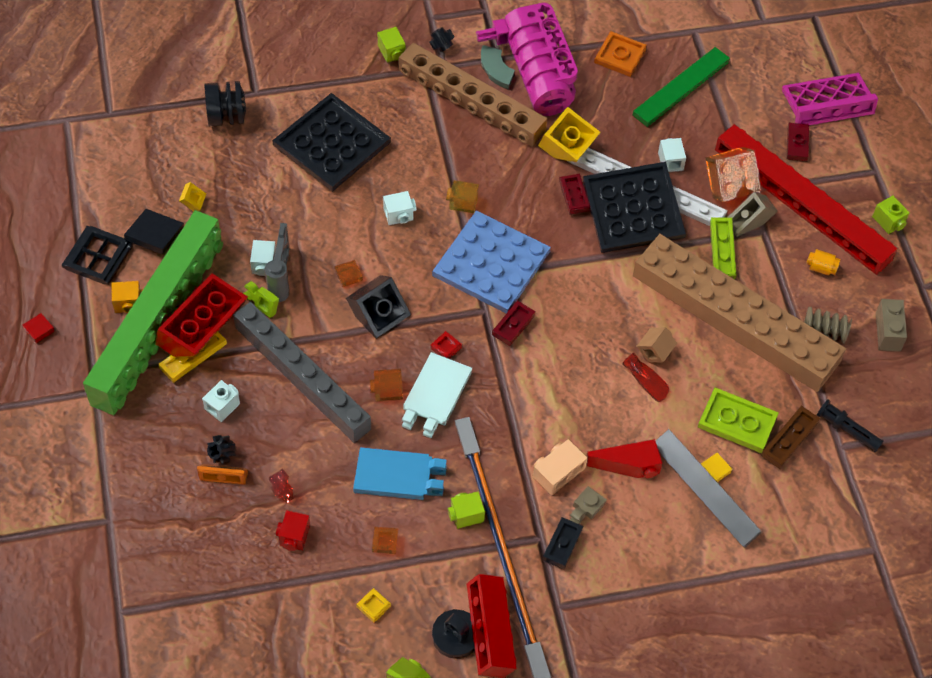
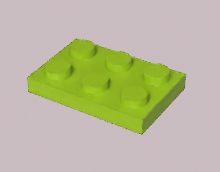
[697,387,779,453]

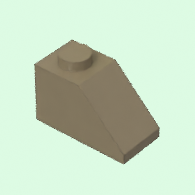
[727,192,778,237]

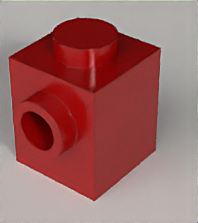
[276,510,310,551]

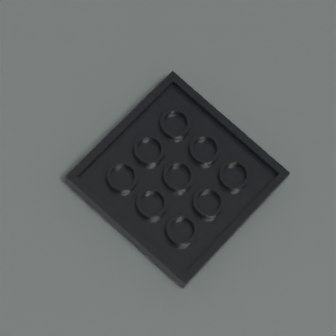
[272,93,391,192]
[583,162,686,253]

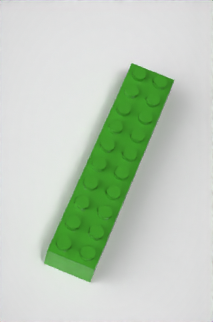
[83,210,223,416]

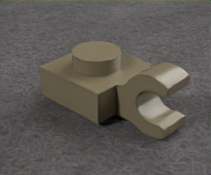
[570,486,607,524]

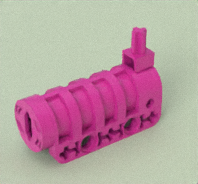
[476,3,578,116]

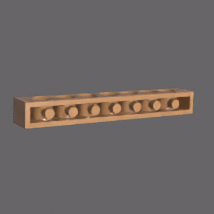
[399,43,547,147]

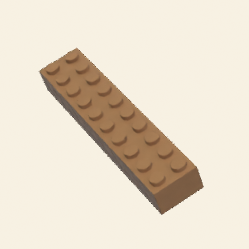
[633,234,846,392]

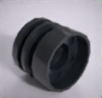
[204,81,246,127]

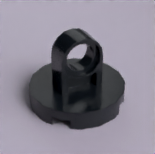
[432,609,475,658]

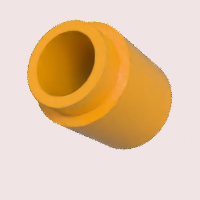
[806,249,840,276]

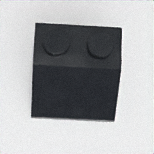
[346,275,411,338]

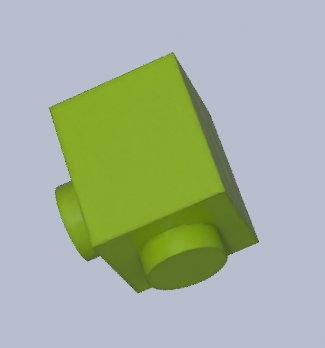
[377,27,405,63]
[872,195,910,234]
[448,491,485,529]

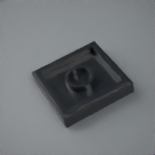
[124,209,184,255]

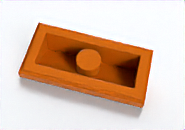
[197,464,248,485]

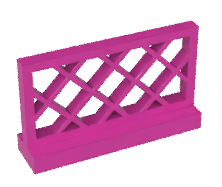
[782,73,878,125]

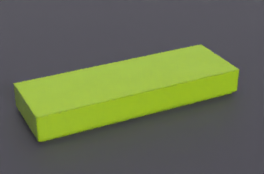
[710,217,736,279]

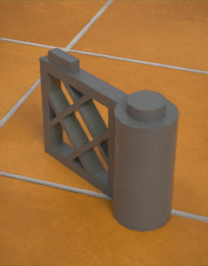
[265,223,290,302]

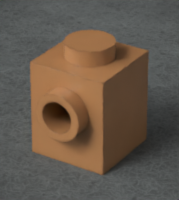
[637,327,677,362]

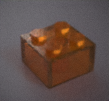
[706,147,761,202]

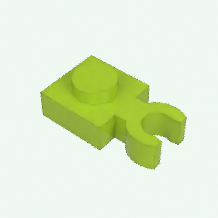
[243,281,279,318]

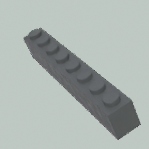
[233,301,371,443]

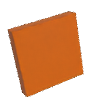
[594,31,647,77]

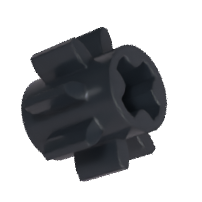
[429,27,455,52]
[207,435,236,464]

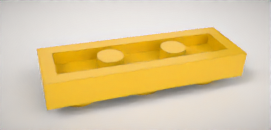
[159,332,227,383]

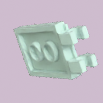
[402,352,472,438]

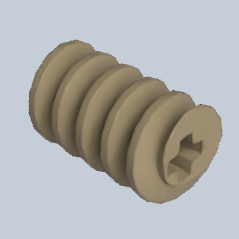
[804,306,852,344]

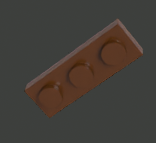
[761,405,820,469]

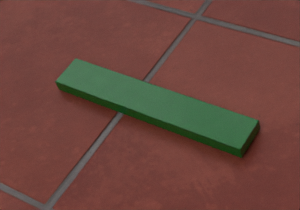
[632,47,730,127]

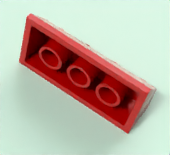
[156,273,248,357]

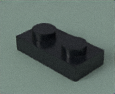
[542,517,584,569]

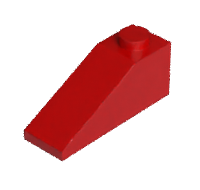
[586,439,662,478]

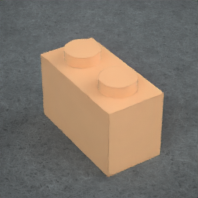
[533,439,587,496]

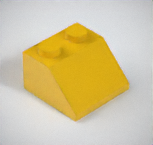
[538,107,601,162]

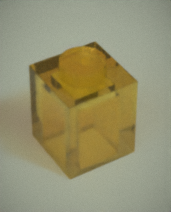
[446,180,479,213]

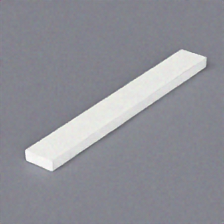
[567,148,728,226]

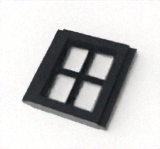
[62,226,133,285]

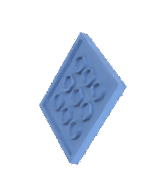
[432,210,551,313]

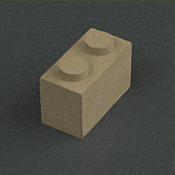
[876,299,907,351]

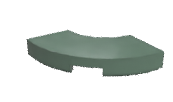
[481,45,515,89]

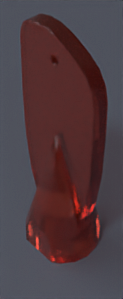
[622,353,669,402]

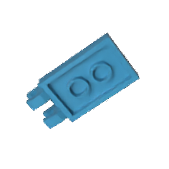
[353,447,447,500]

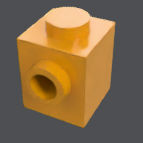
[112,281,143,313]

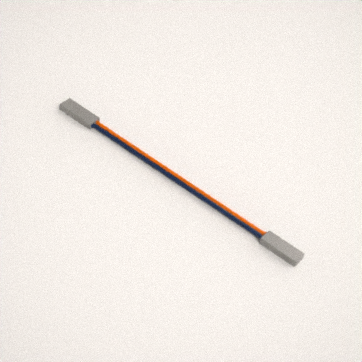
[455,417,551,678]

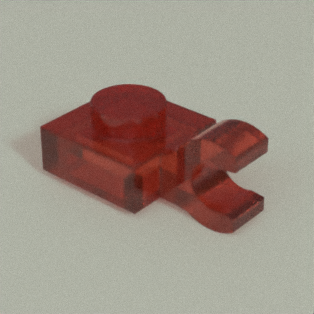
[269,469,294,503]

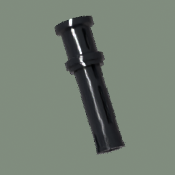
[816,399,884,453]

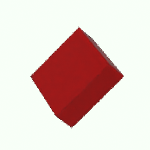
[22,313,55,343]
[430,331,462,359]

